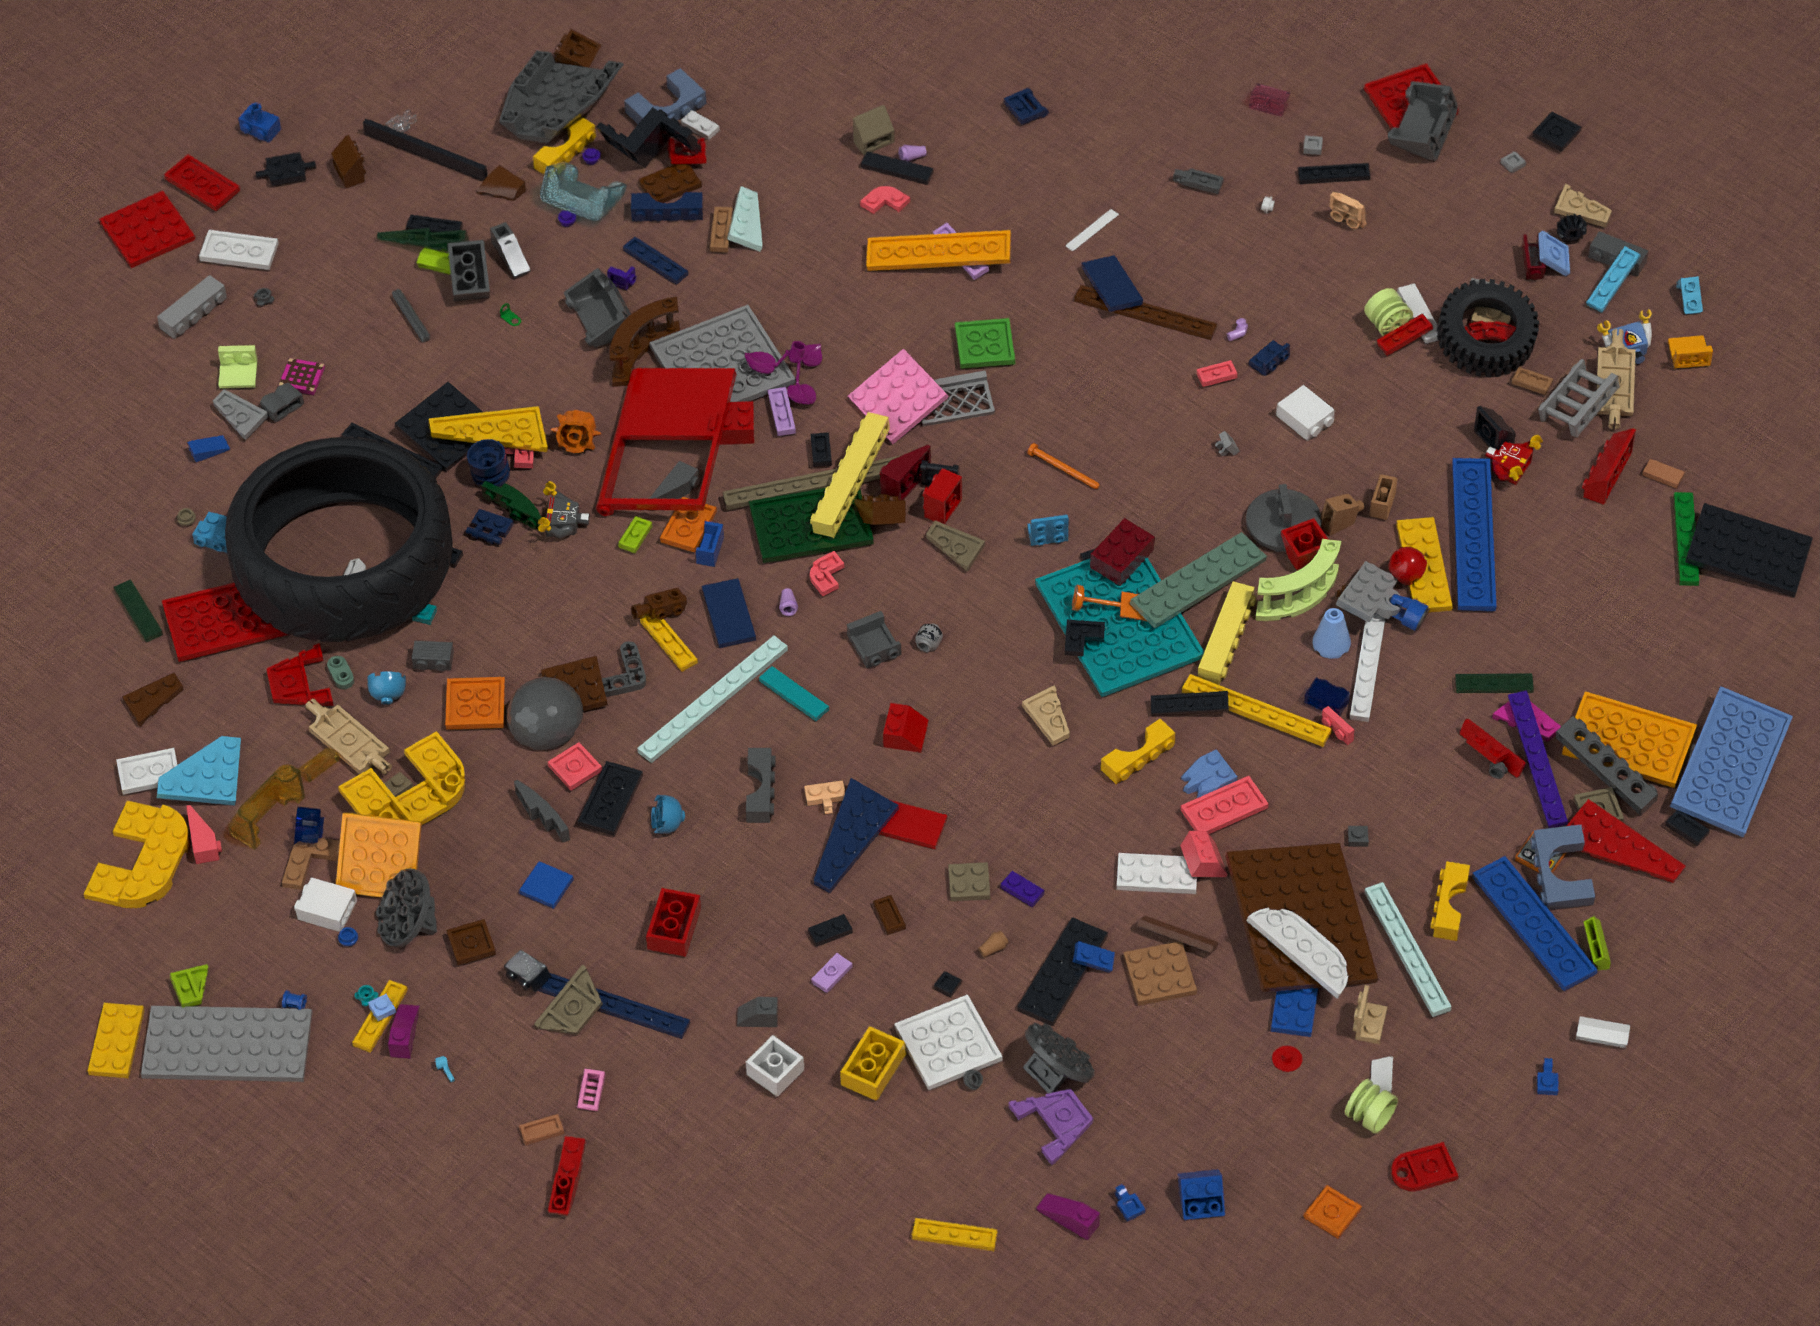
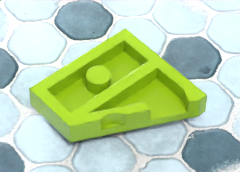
[170,964,208,1008]

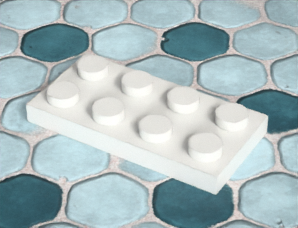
[199,230,279,270]
[1117,853,1197,894]

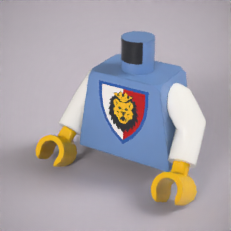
[1597,309,1652,364]

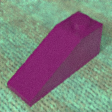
[388,1004,420,1059]
[1036,1193,1100,1240]

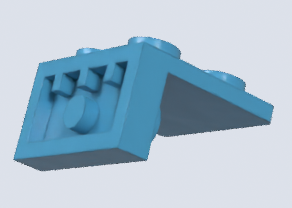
[1027,515,1069,546]

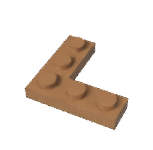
[282,835,340,890]

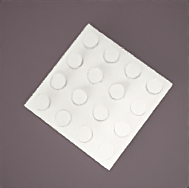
[894,994,1002,1090]

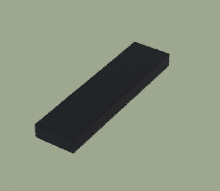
[861,151,934,185]
[1298,163,1371,184]
[1151,691,1229,716]

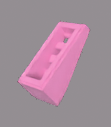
[577,1069,606,1112]

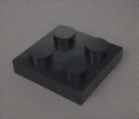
[1532,111,1582,152]

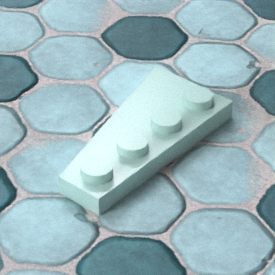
[727,187,763,252]

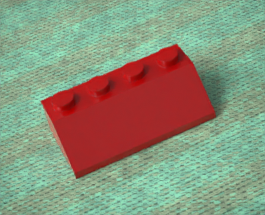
[1582,428,1636,505]

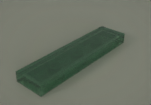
[114,579,163,642]
[1455,673,1534,693]

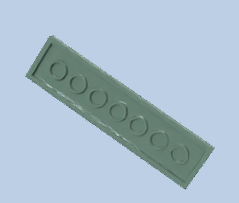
[1130,532,1267,628]

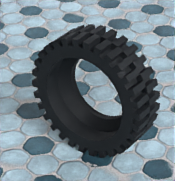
[1437,279,1539,377]

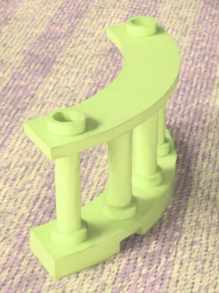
[1256,539,1341,621]

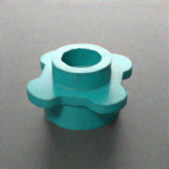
[355,985,379,1006]

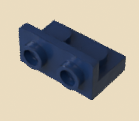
[1249,340,1290,376]

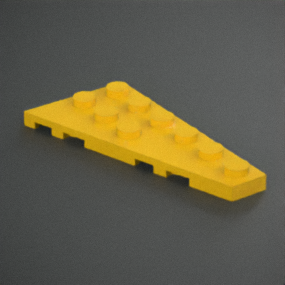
[429,406,548,452]

